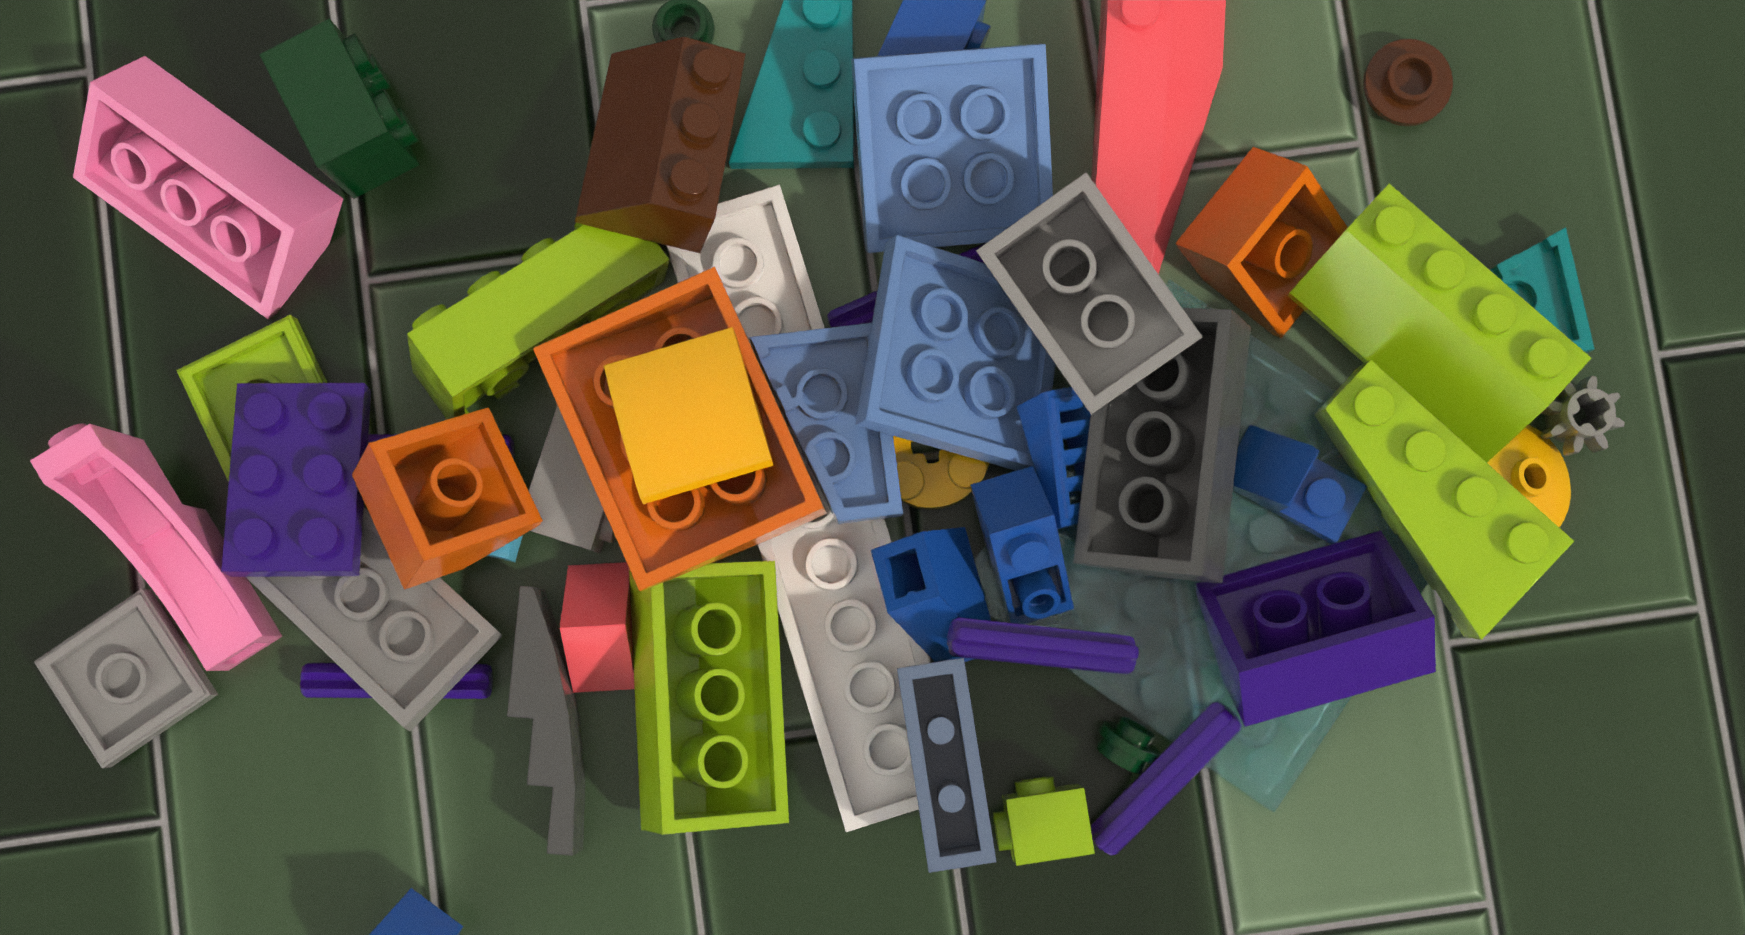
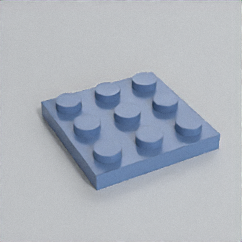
[851,43,1053,253]
[855,235,1055,471]

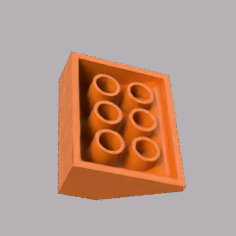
[533,267,827,591]

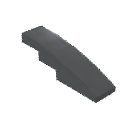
[507,586,585,856]

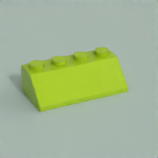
[1287,184,1592,463]
[629,561,789,835]

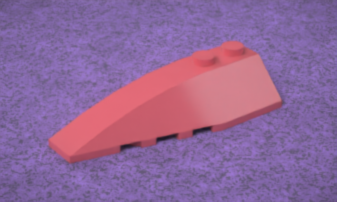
[1091,0,1226,274]

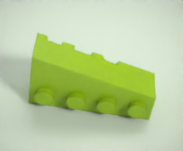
[407,223,669,419]
[1314,360,1574,640]

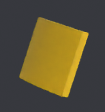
[603,327,774,504]

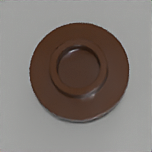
[1363,39,1453,126]

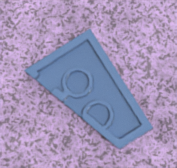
[750,323,903,524]

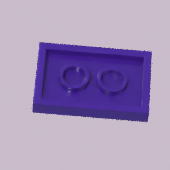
[221,383,371,577]

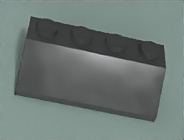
[1073,308,1251,584]

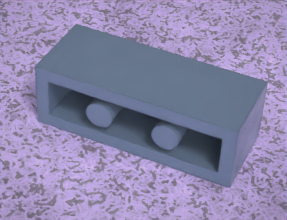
[897,658,996,873]

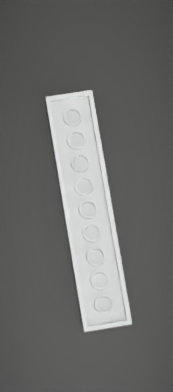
[667,185,929,832]

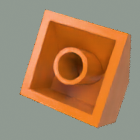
[1175,147,1348,339]
[352,407,543,590]

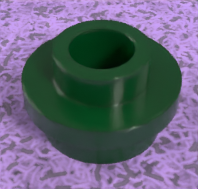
[652,0,715,44]
[1097,716,1160,774]

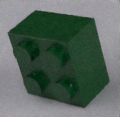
[259,18,420,199]

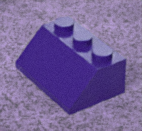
[1195,530,1436,727]

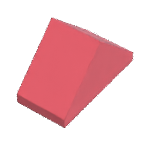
[560,562,635,693]

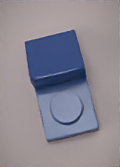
[1233,425,1367,544]

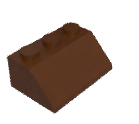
[575,37,746,253]

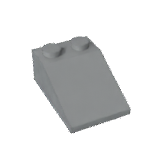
[976,172,1202,415]

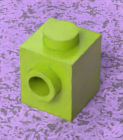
[993,776,1095,866]

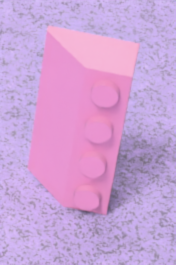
[73,56,343,320]

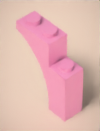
[30,423,282,671]

